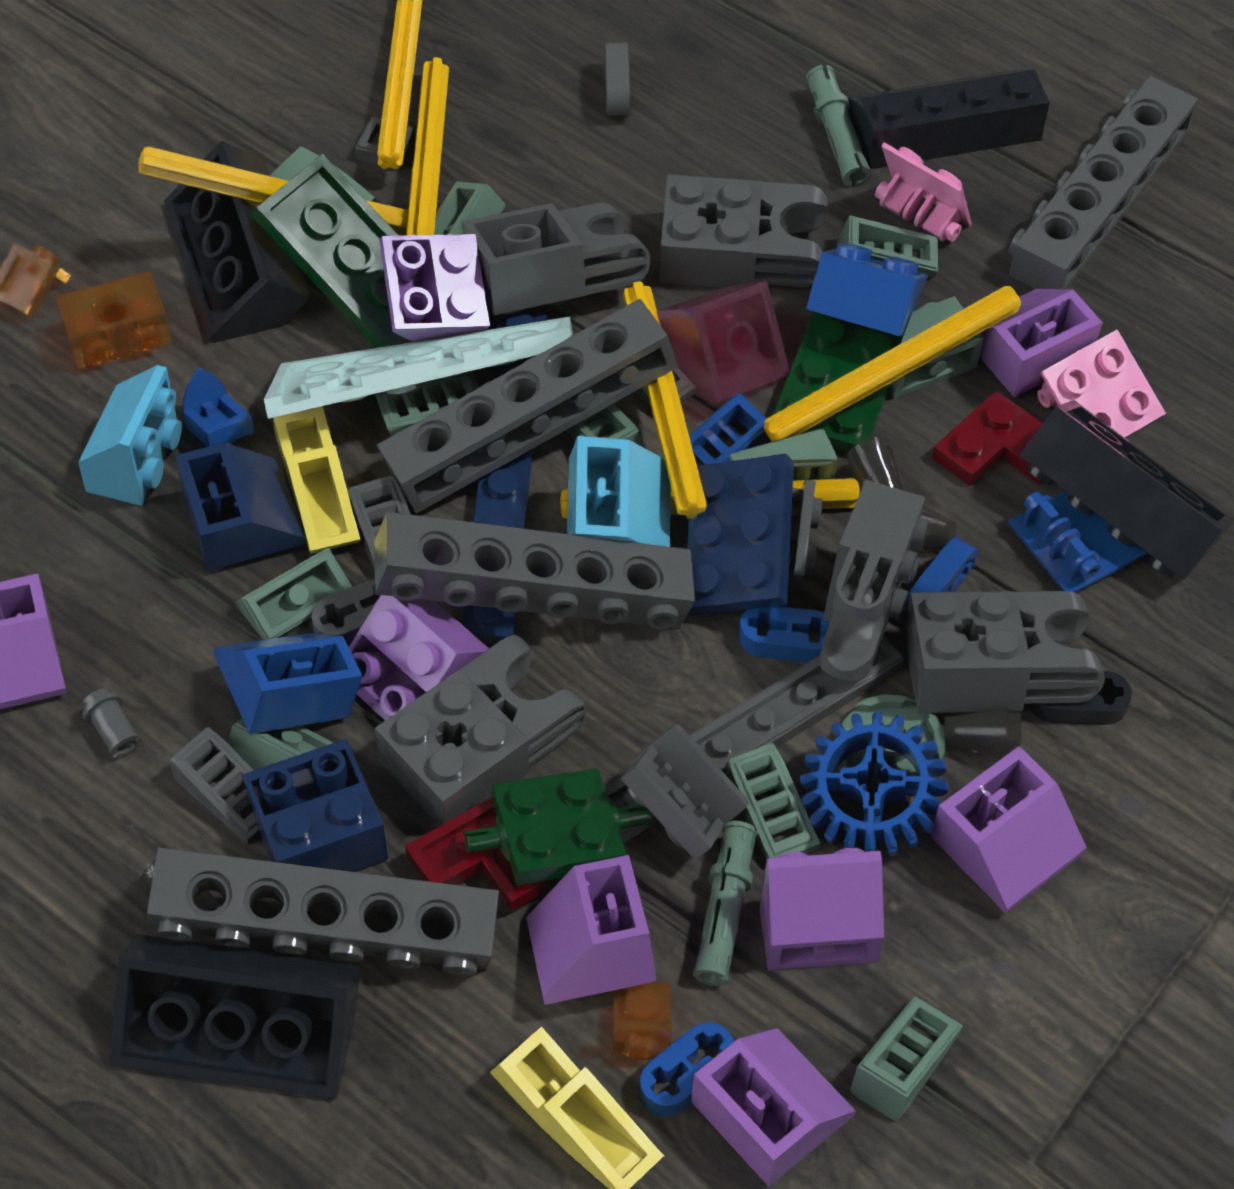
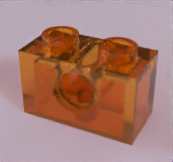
[55,271,172,370]

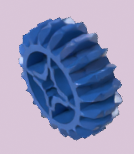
[800,711,949,856]

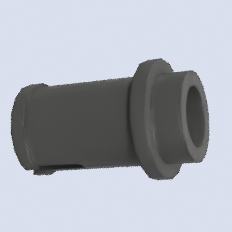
[82,688,142,759]

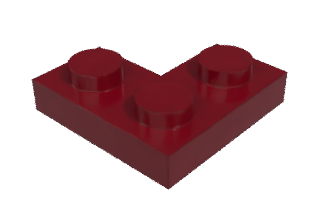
[932,390,1043,486]
[405,797,558,912]

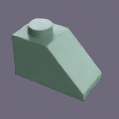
[888,296,984,400]

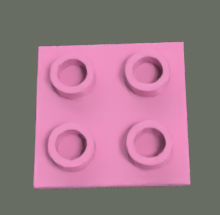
[875,142,972,242]
[1037,330,1166,437]

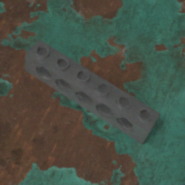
[1008,76,1198,289]
[377,299,678,514]
[374,512,695,630]
[147,847,499,976]

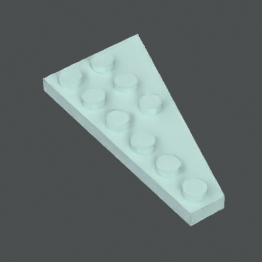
[264,317,573,419]

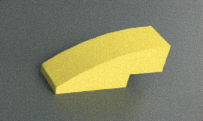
[273,406,360,554]
[490,1027,664,1189]

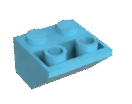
[78,365,182,506]
[567,436,670,547]

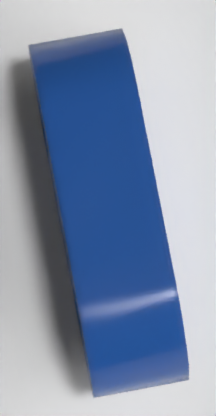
[904,536,979,611]
[739,606,830,663]
[639,1022,734,1117]

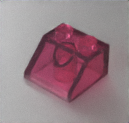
[657,281,790,403]

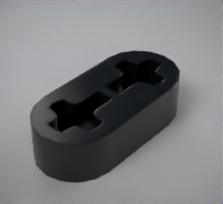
[1029,671,1132,725]

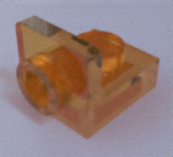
[0,243,71,318]
[613,982,672,1060]

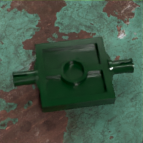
[463,768,651,885]

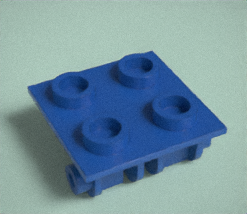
[1008,491,1149,593]

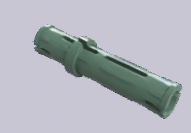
[806,65,872,187]
[692,821,758,986]

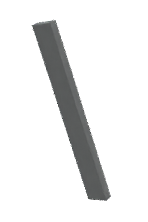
[559,636,905,881]

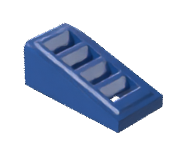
[689,392,771,465]

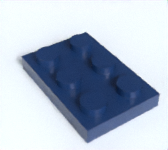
[687,453,794,616]

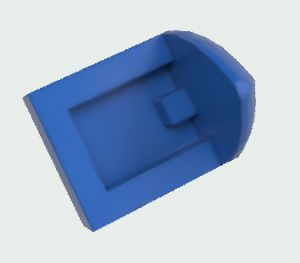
[182,368,254,447]

